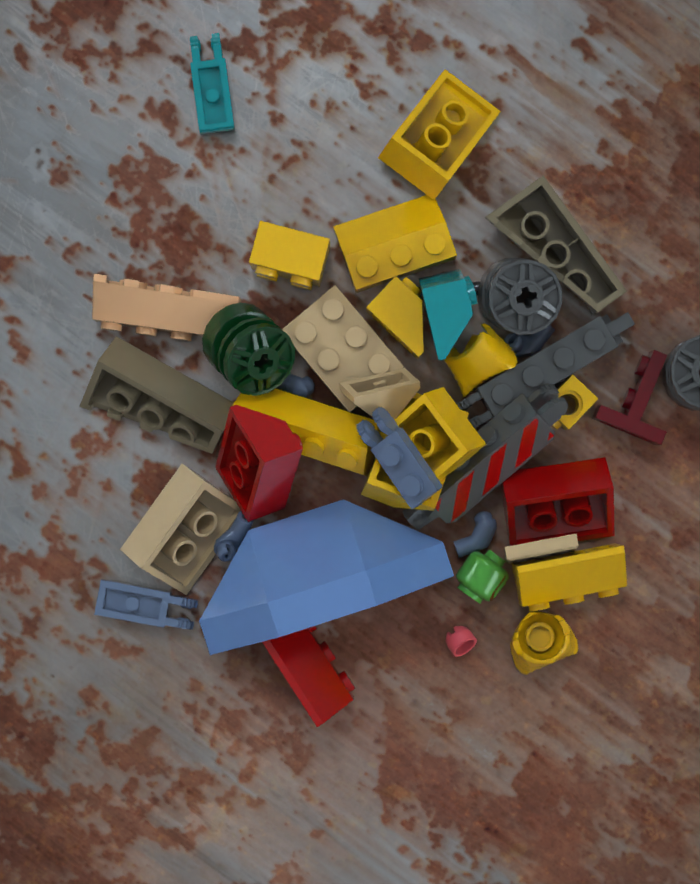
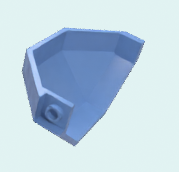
[199,499,454,655]

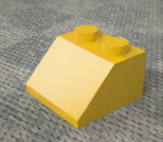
[366,276,424,360]
[379,387,486,480]

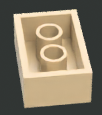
[282,285,404,412]

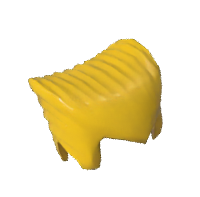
[444,323,518,397]
[510,611,578,675]

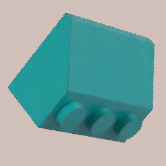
[419,269,478,360]

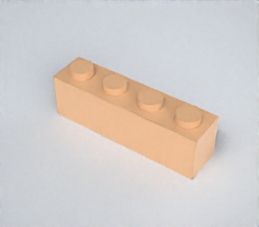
[92,274,241,341]

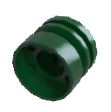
[202,303,295,396]

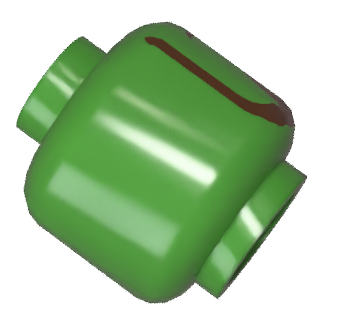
[456,549,509,604]

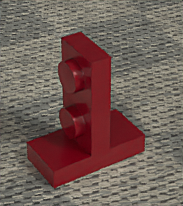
[592,350,667,445]

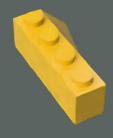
[233,388,380,477]

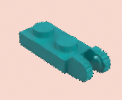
[190,33,235,135]

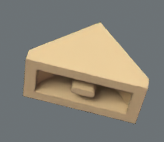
[339,368,420,419]

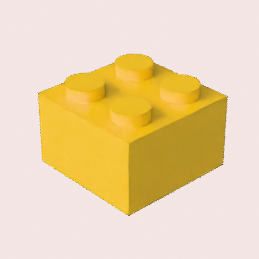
[249,221,330,291]

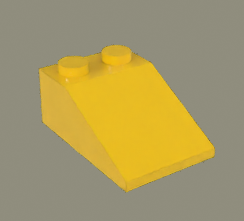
[378,69,501,200]

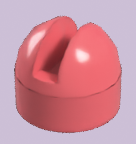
[445,626,477,657]

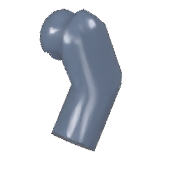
[504,325,555,357]
[277,374,315,398]
[214,511,254,562]
[453,511,497,558]

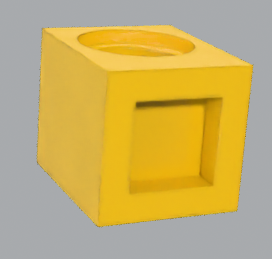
[552,374,598,430]

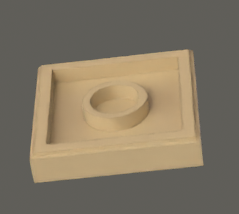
[504,534,579,564]

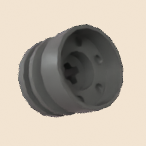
[478,258,562,335]
[662,335,700,411]

